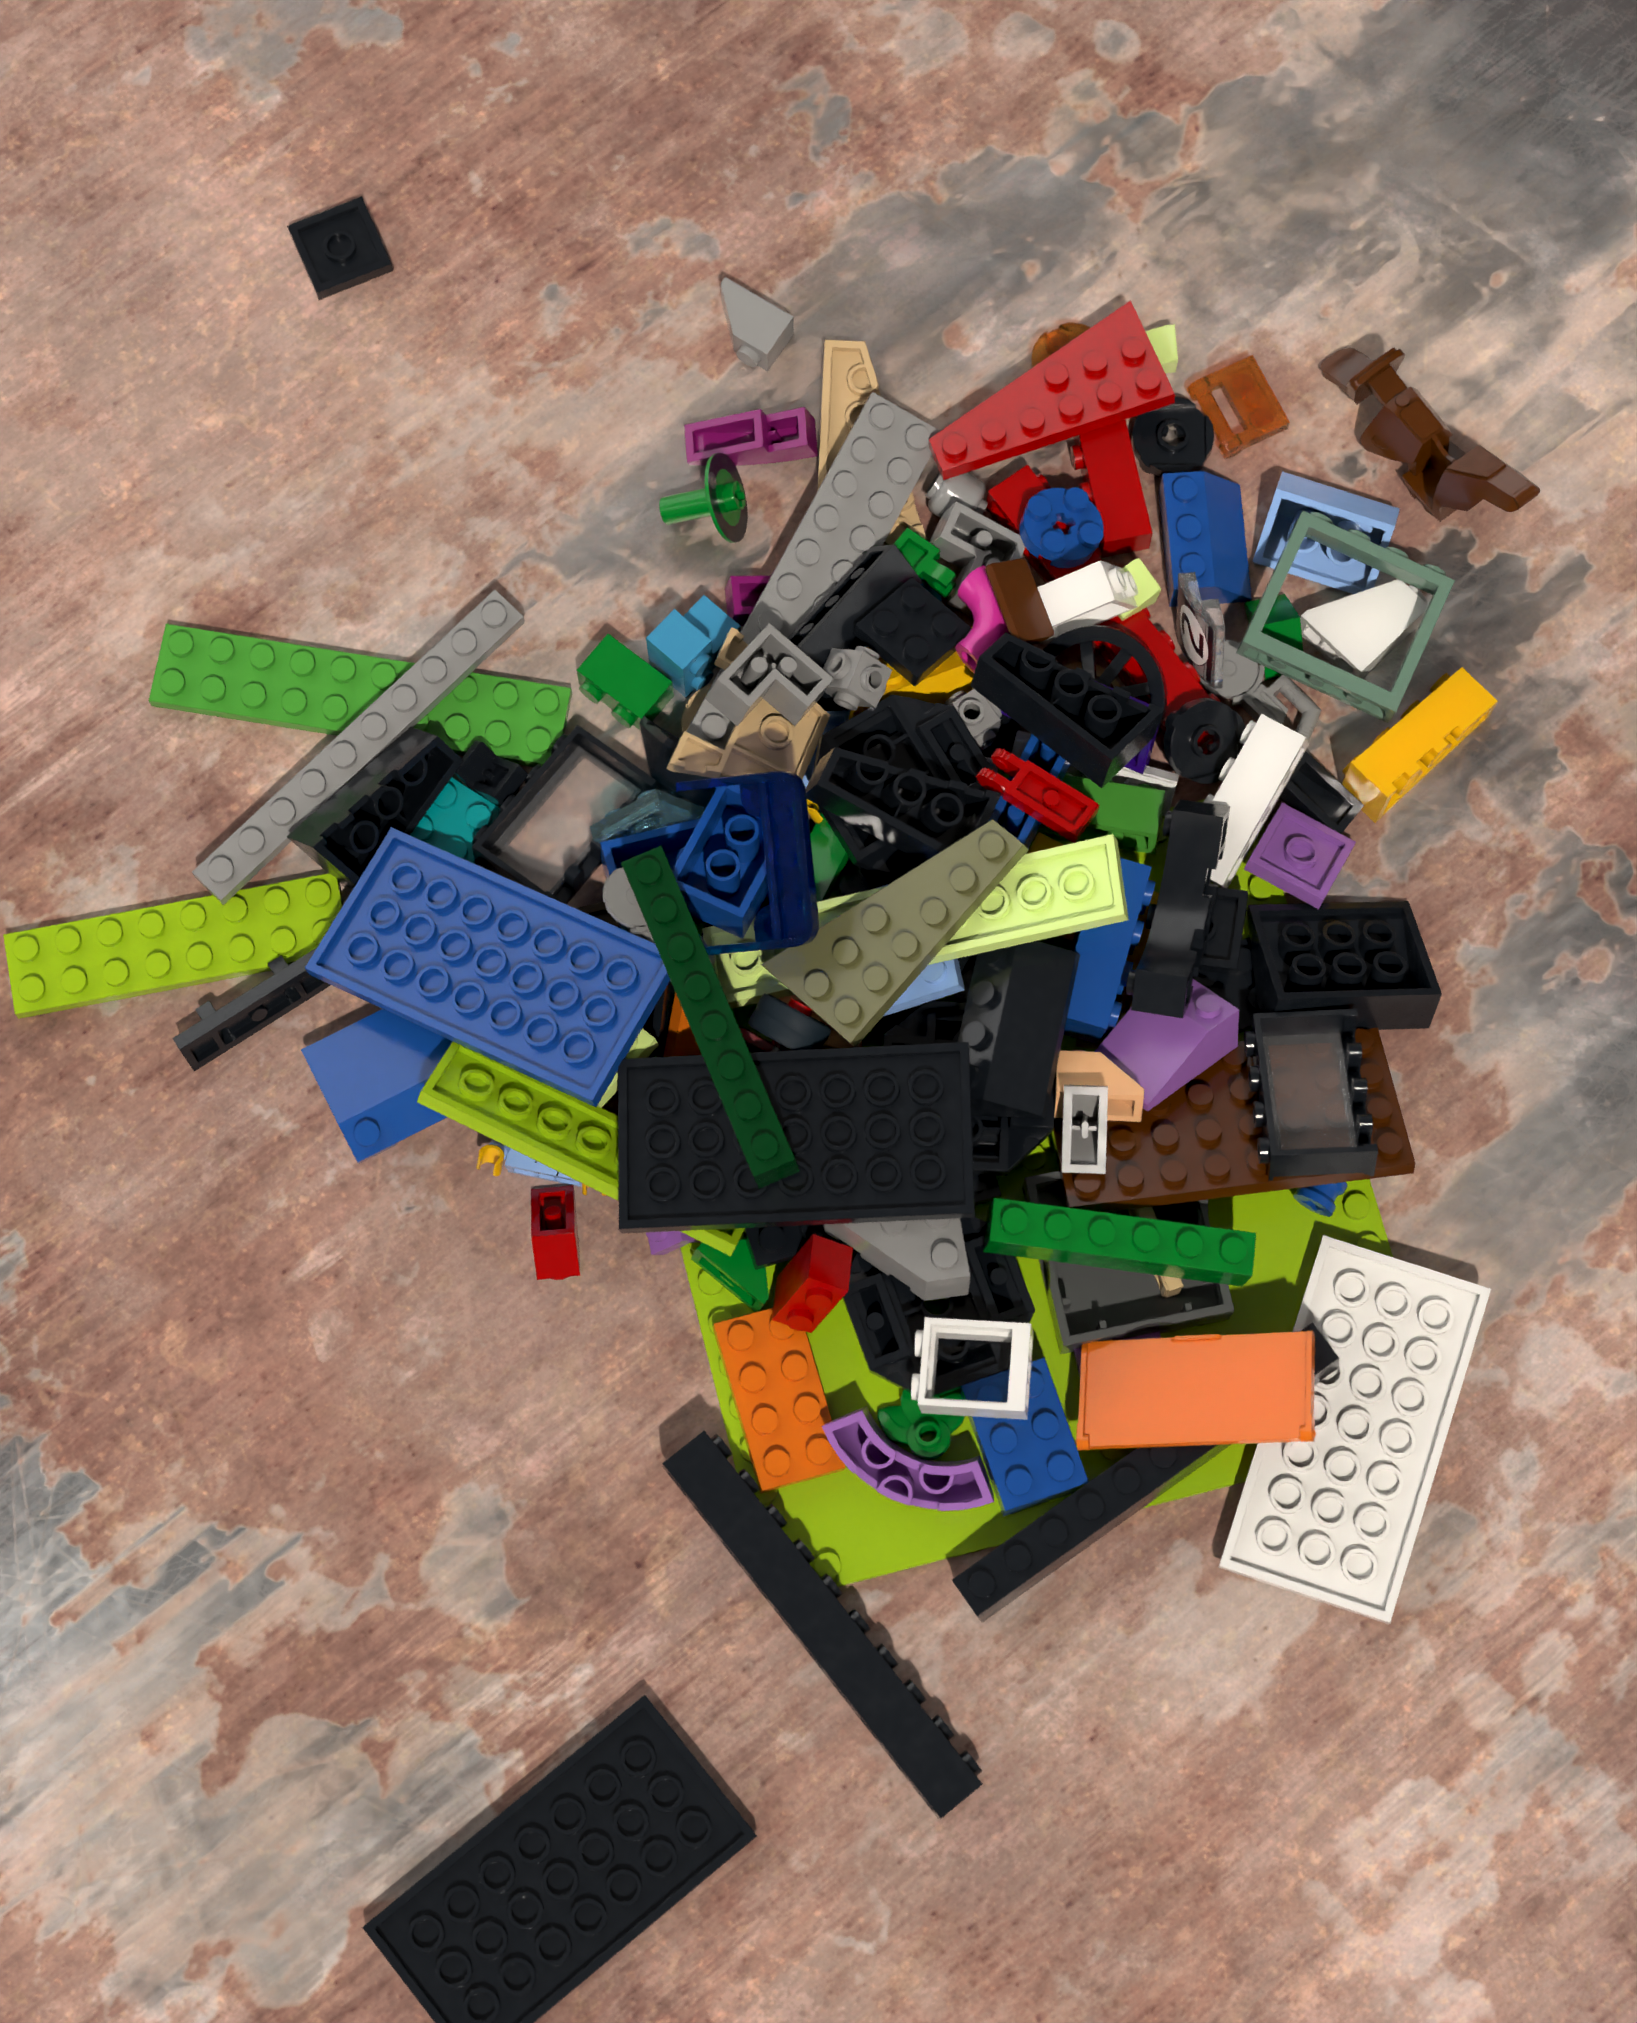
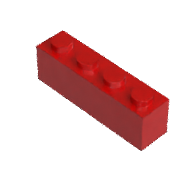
[1070,420,1153,558]

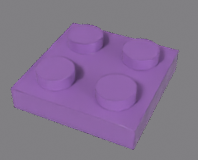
[1244,803,1356,909]

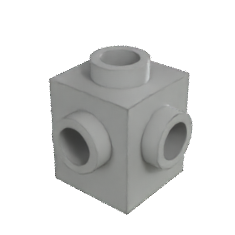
[823,646,892,711]
[944,689,1002,751]

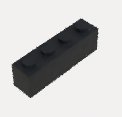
[788,544,922,695]

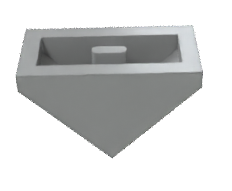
[1062,1085,1108,1174]

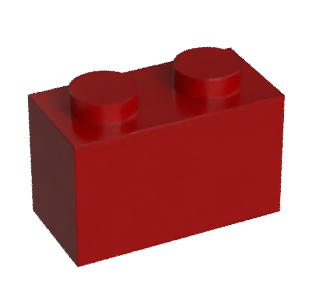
[772,1234,853,1333]

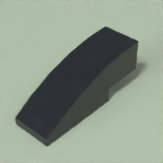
[1279,751,1364,834]

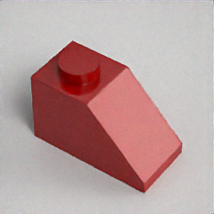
[531,1185,580,1280]

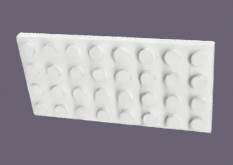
[1218,1235,1491,1624]

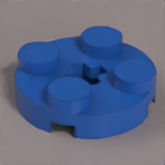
[1019,487,1104,568]

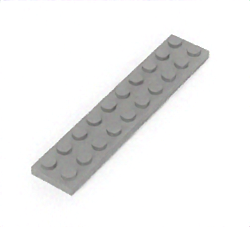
[686,392,940,750]

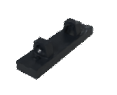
[172,948,331,1071]

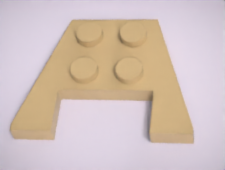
[666,627,830,791]

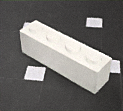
[1203,714,1309,888]

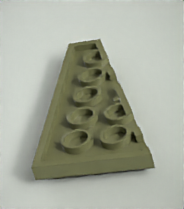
[761,819,1028,1047]

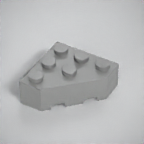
[823,1218,970,1301]

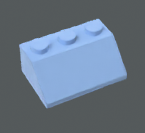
[1252,471,1400,594]

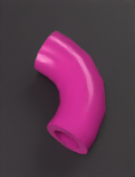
[955,566,1010,673]

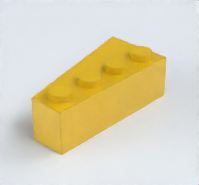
[1342,667,1498,823]

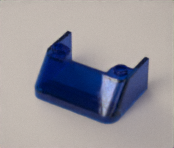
[676,771,819,955]

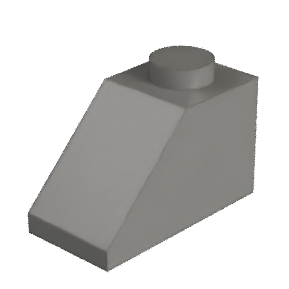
[721,277,794,371]

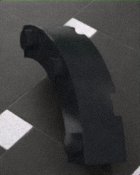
[1126,799,1230,1018]

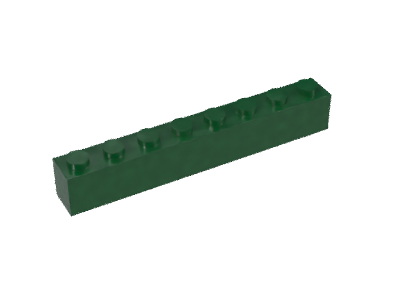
[621,846,800,1189]

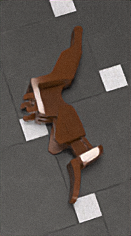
[1320,347,1540,522]

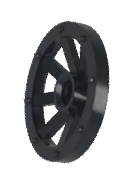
[1043,625,1167,733]

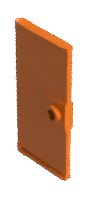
[1075,1331,1316,1451]

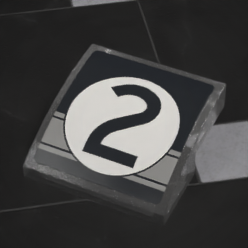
[1176,572,1225,689]

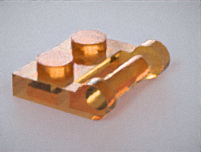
[1187,355,1290,459]

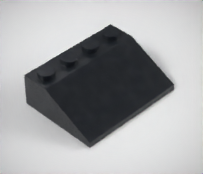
[1246,901,1442,1030]

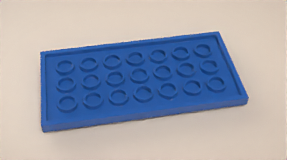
[305,827,670,1107]

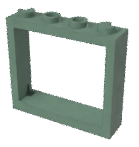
[1236,511,1455,723]

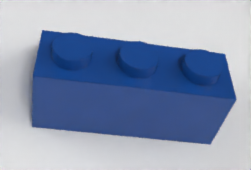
[1158,471,1252,607]

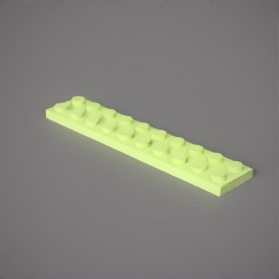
[702,834,1129,1009]

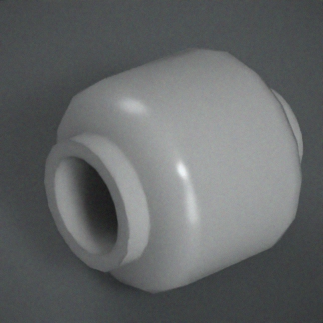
[925,472,988,518]

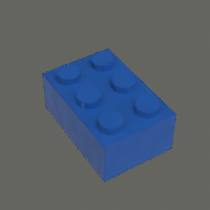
[672,778,800,939]
[960,1358,1089,1517]

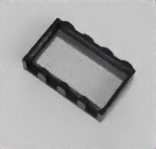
[472,725,657,905]
[1244,1009,1378,1181]

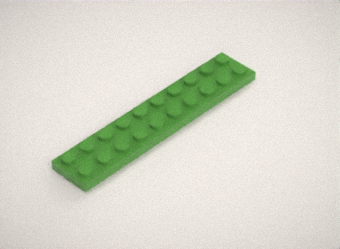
[149,624,572,767]

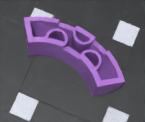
[822,1406,994,1511]

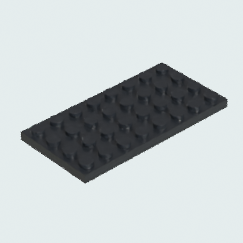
[618,1042,976,1234]
[362,1695,757,2023]

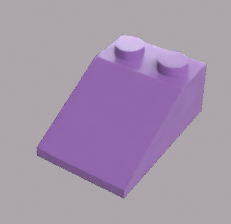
[1094,979,1239,1111]

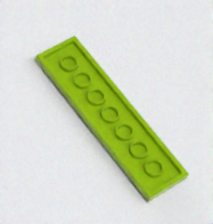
[3,873,343,1019]
[417,1042,745,1256]

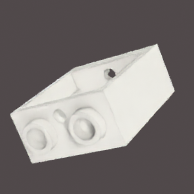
[1037,560,1138,645]
[911,1317,1034,1420]

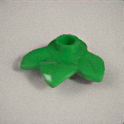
[878,1389,965,1460]

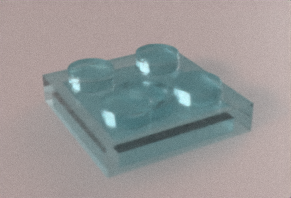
[590,789,705,843]

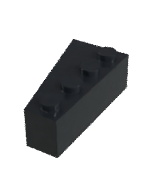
[287,727,464,889]

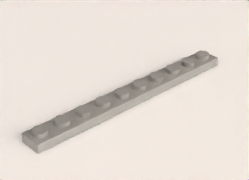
[192,590,525,905]

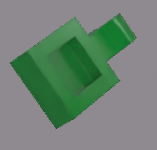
[894,527,956,598]

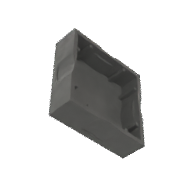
[1022,1171,1235,1355]

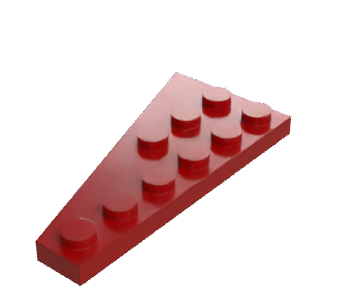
[929,300,1175,480]

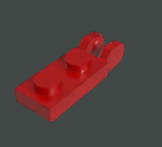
[976,748,1100,843]

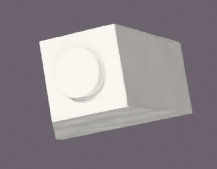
[1300,579,1428,679]

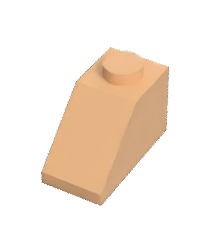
[1054,1050,1144,1122]

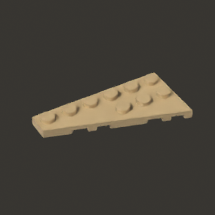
[818,340,927,546]

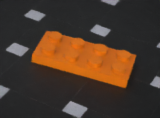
[713,1308,846,1494]

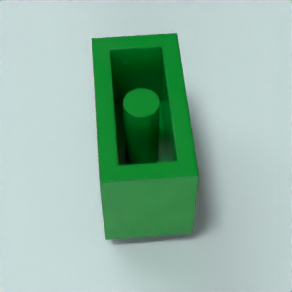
[576,634,674,730]

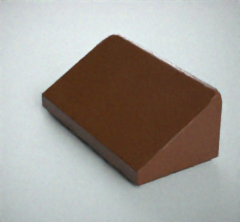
[985,559,1054,645]

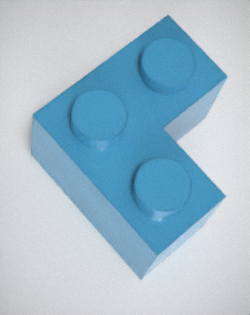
[646,595,741,698]

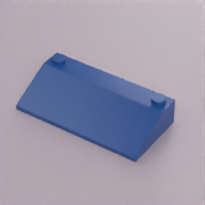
[301,1009,453,1164]

